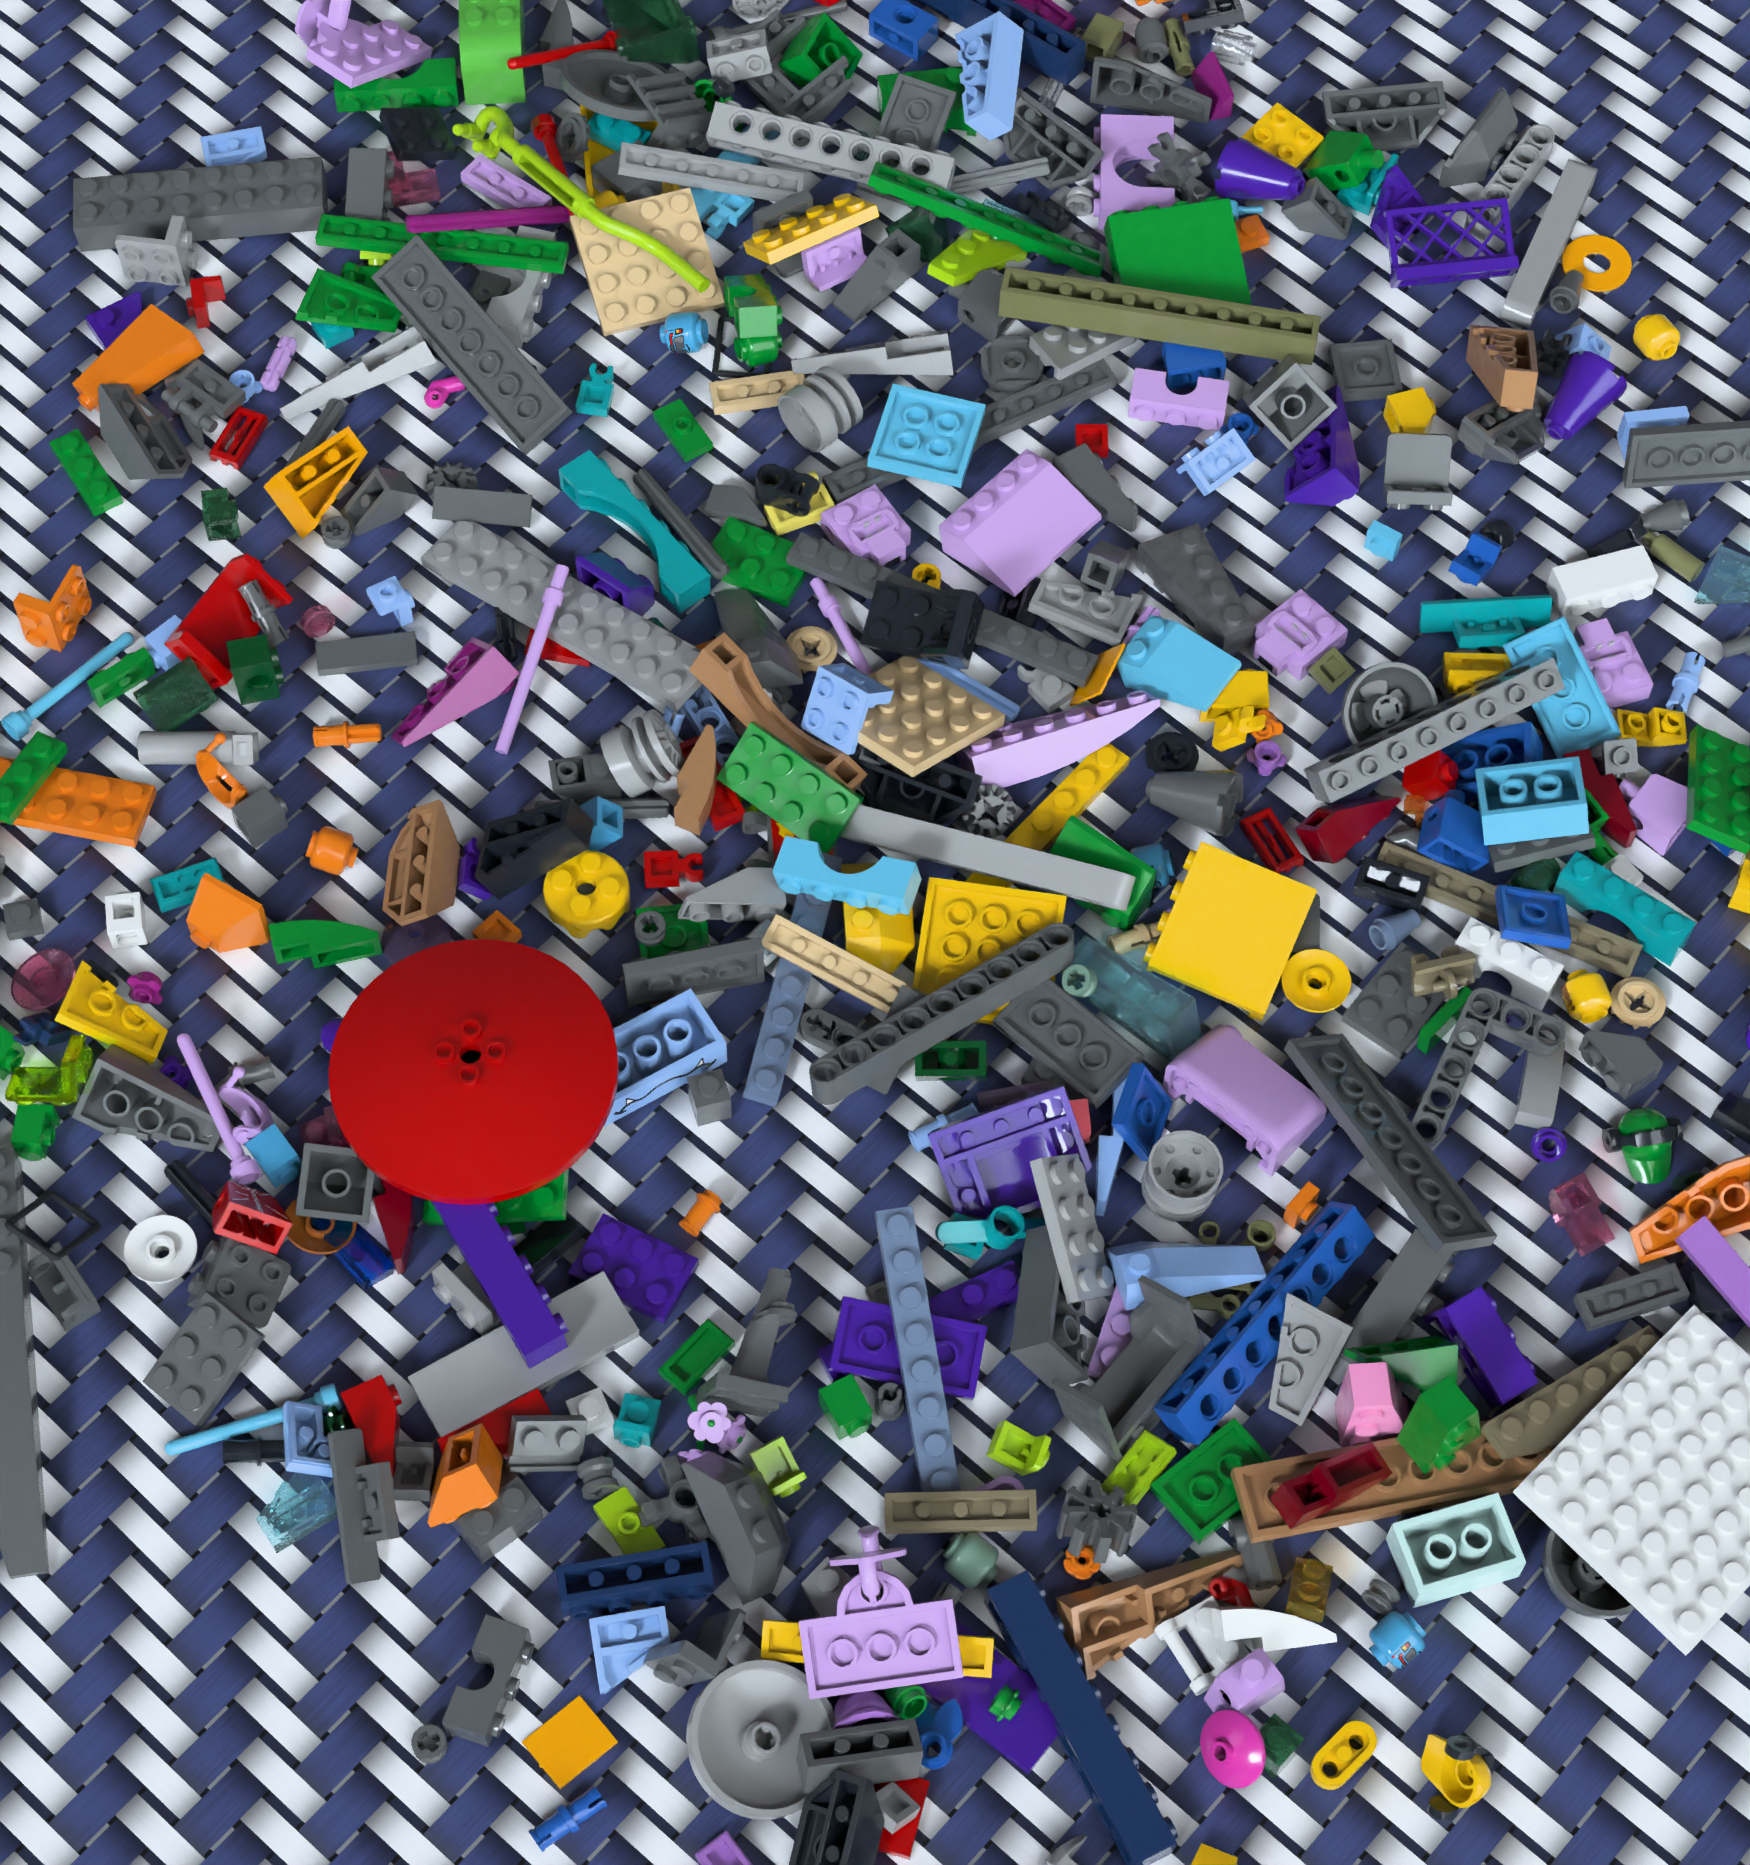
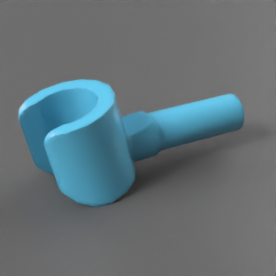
[1230,200,1263,221]

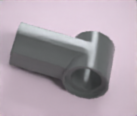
[1228,1516,1282,1591]

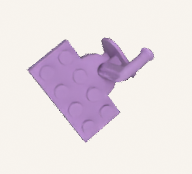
[295,0,433,88]
[798,1525,964,1699]

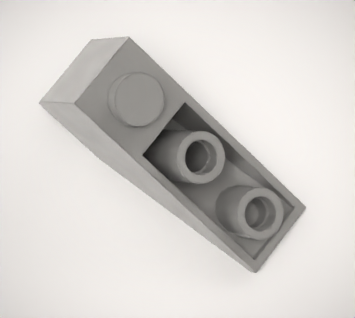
[677,867,787,923]

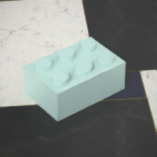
[1386,1493,1526,1608]

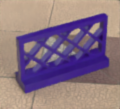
[1383,198,1520,288]

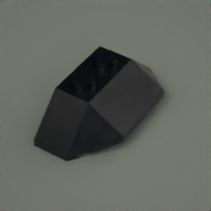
[850,743,983,826]
[789,1769,884,1865]

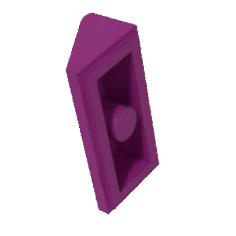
[1191,52,1234,121]

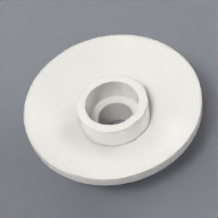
[124,1215,198,1284]

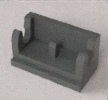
[28,1242,101,1332]

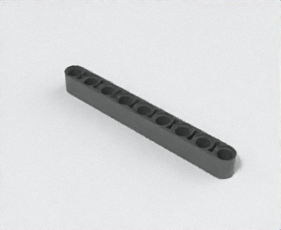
[809,923,1075,1105]

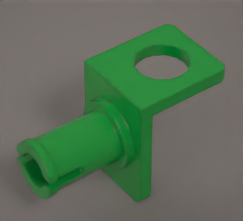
[1584,788,1618,866]

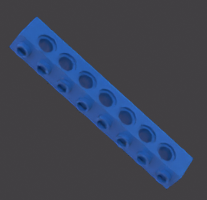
[1153,1201,1375,1445]

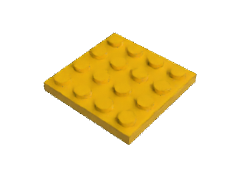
[912,877,1067,1025]

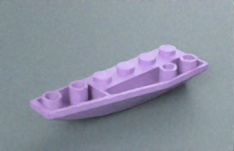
[955,690,1161,788]

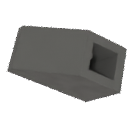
[548,753,622,800]
[1579,1030,1663,1100]

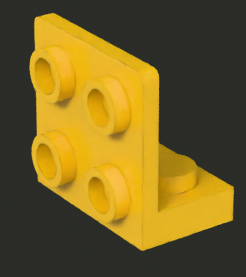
[1242,102,1324,168]

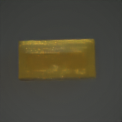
[1285,1556,1333,1623]

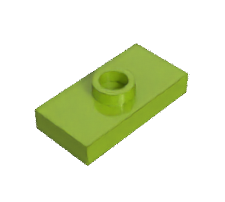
[1101,1429,1177,1506]
[593,1486,666,1555]

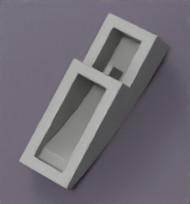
[1514,1036,1565,1129]

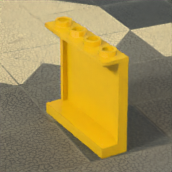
[1143,841,1317,1022]

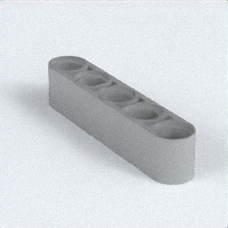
[1464,124,1555,244]

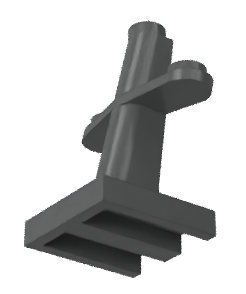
[696,1268,797,1418]

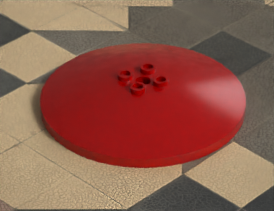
[329,939,619,1205]

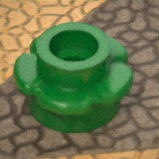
[988,1685,1022,1722]

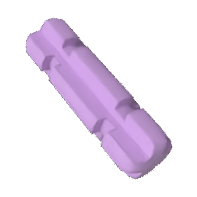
[260,335,297,392]

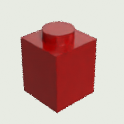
[1402,749,1459,803]

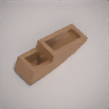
[674,724,717,836]

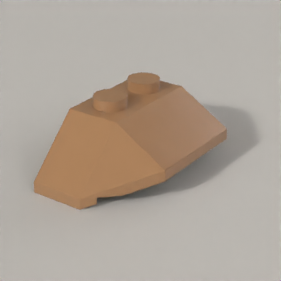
[382,799,460,926]

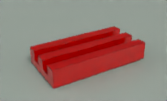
[209,406,269,470]
[1240,807,1304,874]

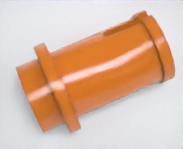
[679,1189,722,1237]

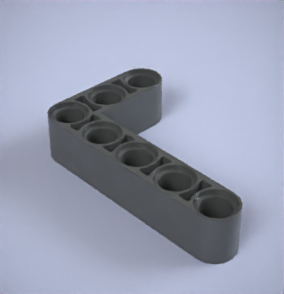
[1411,987,1566,1149]

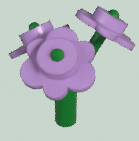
[677,1393,746,1465]

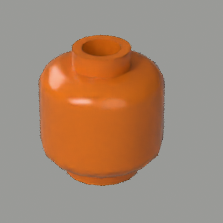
[305,826,359,875]

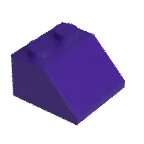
[575,552,655,617]

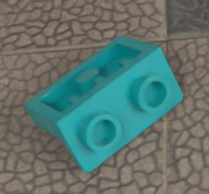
[1336,153,1399,216]

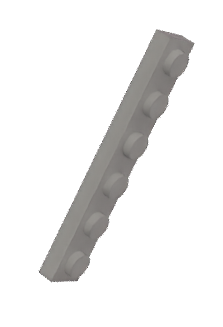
[618,142,804,202]

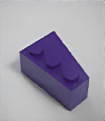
[1421,1286,1539,1408]

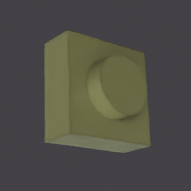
[1307,646,1356,694]

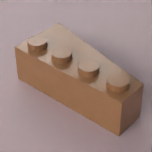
[1466,325,1538,412]

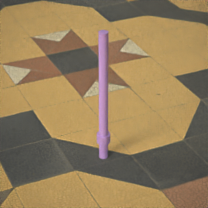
[495,564,569,755]
[810,577,873,676]

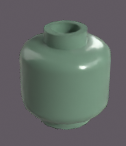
[942,1532,1000,1588]

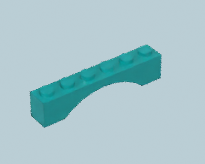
[558,449,711,613]

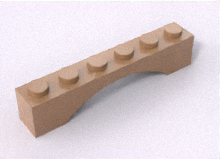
[689,632,868,791]

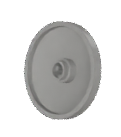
[686,1660,836,1820]

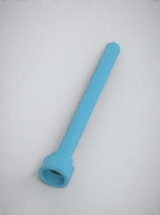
[1,632,134,741]
[165,1383,343,1456]

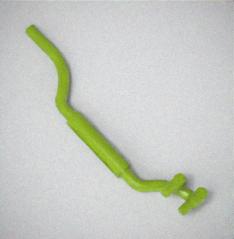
[452,106,710,293]

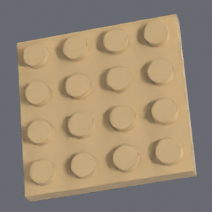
[569,187,725,336]
[858,656,1005,777]

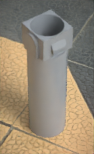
[138,731,259,766]

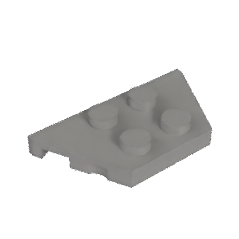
[1029,325,1135,380]

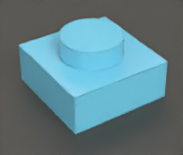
[1364,520,1403,562]

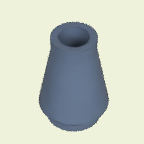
[1369,909,1421,950]

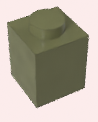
[1082,12,1124,62]

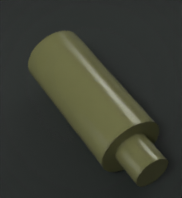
[1642,531,1705,583]

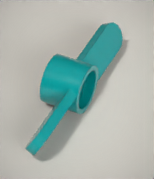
[935,1205,1046,1250]

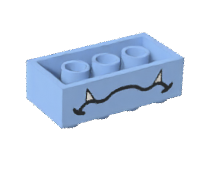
[604,988,727,1127]

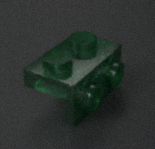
[133,656,218,731]

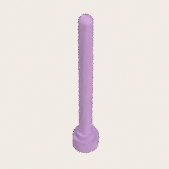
[177,1033,262,1186]

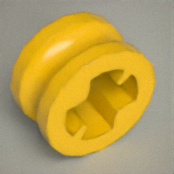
[912,563,941,589]

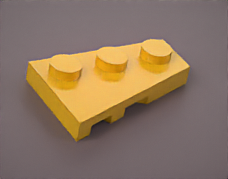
[55,960,168,1065]

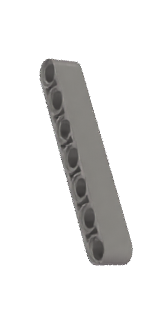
[1499,159,1598,329]

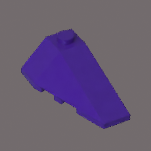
[1284,384,1360,506]

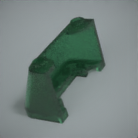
[602,0,700,64]

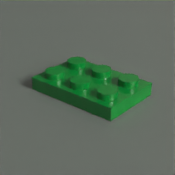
[711,516,808,608]
[1149,1418,1273,1545]

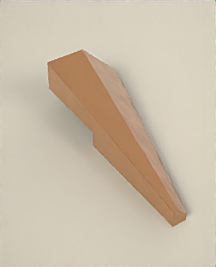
[1056,1549,1242,1680]

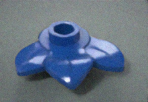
[915,1699,963,1770]

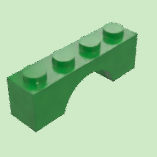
[334,58,459,113]

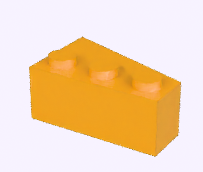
[263,426,368,539]

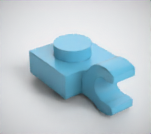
[706,193,755,240]

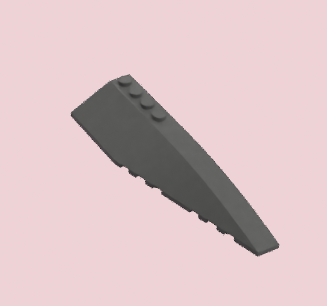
[0,1147,49,1579]

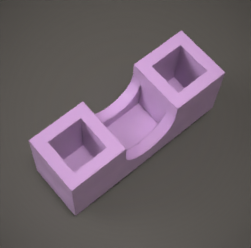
[1128,368,1230,430]

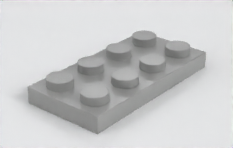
[1030,1153,1114,1304]

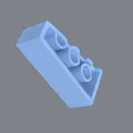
[955,11,1024,141]

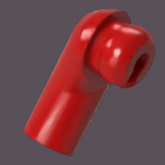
[1209,1576,1255,1607]

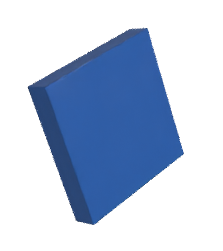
[1494,884,1572,949]
[1111,1063,1173,1161]

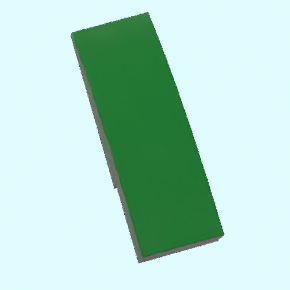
[268,920,383,969]

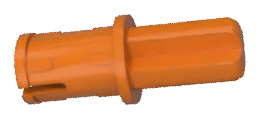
[313,721,382,748]

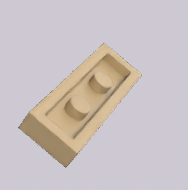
[709,370,805,415]

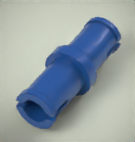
[528,1785,608,1852]

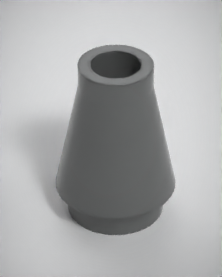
[1549,270,1584,314]
[1638,499,1690,532]

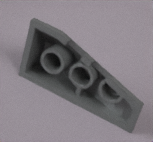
[1090,55,1212,124]
[714,589,803,689]

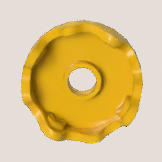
[543,850,630,939]

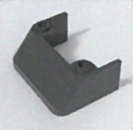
[1052,1275,1204,1462]

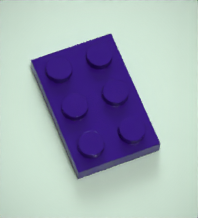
[568,1213,699,1324]

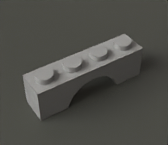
[486,225,556,349]

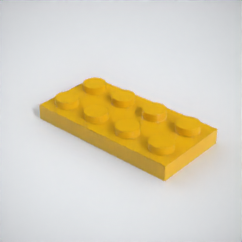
[743,193,879,265]

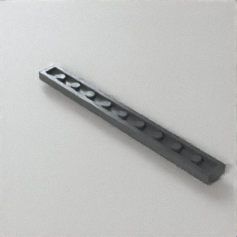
[822,358,1118,505]
[786,532,1099,688]

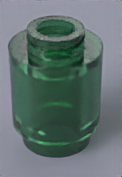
[1511,858,1560,892]

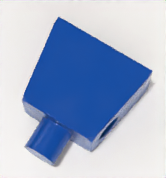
[1161,342,1227,390]
[1417,790,1490,875]

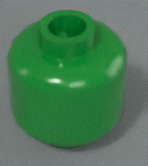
[733,330,783,367]

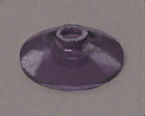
[382,914,451,965]

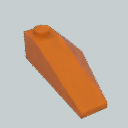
[1628,1154,1750,1264]

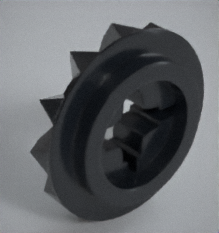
[1145,732,1199,773]

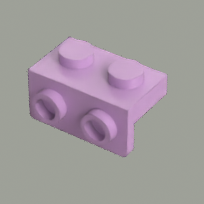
[801,226,868,292]

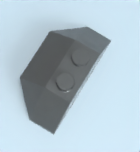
[1322,81,1447,151]
[1003,86,1105,191]
[1438,86,1519,188]
[98,384,193,480]
[1457,400,1545,465]
[681,1452,792,1605]

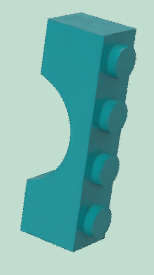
[1552,851,1696,967]

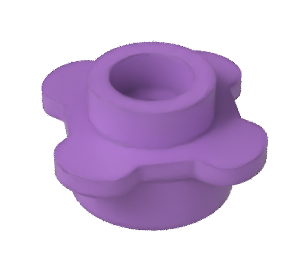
[1246,740,1287,776]

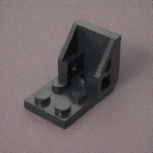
[860,580,985,670]

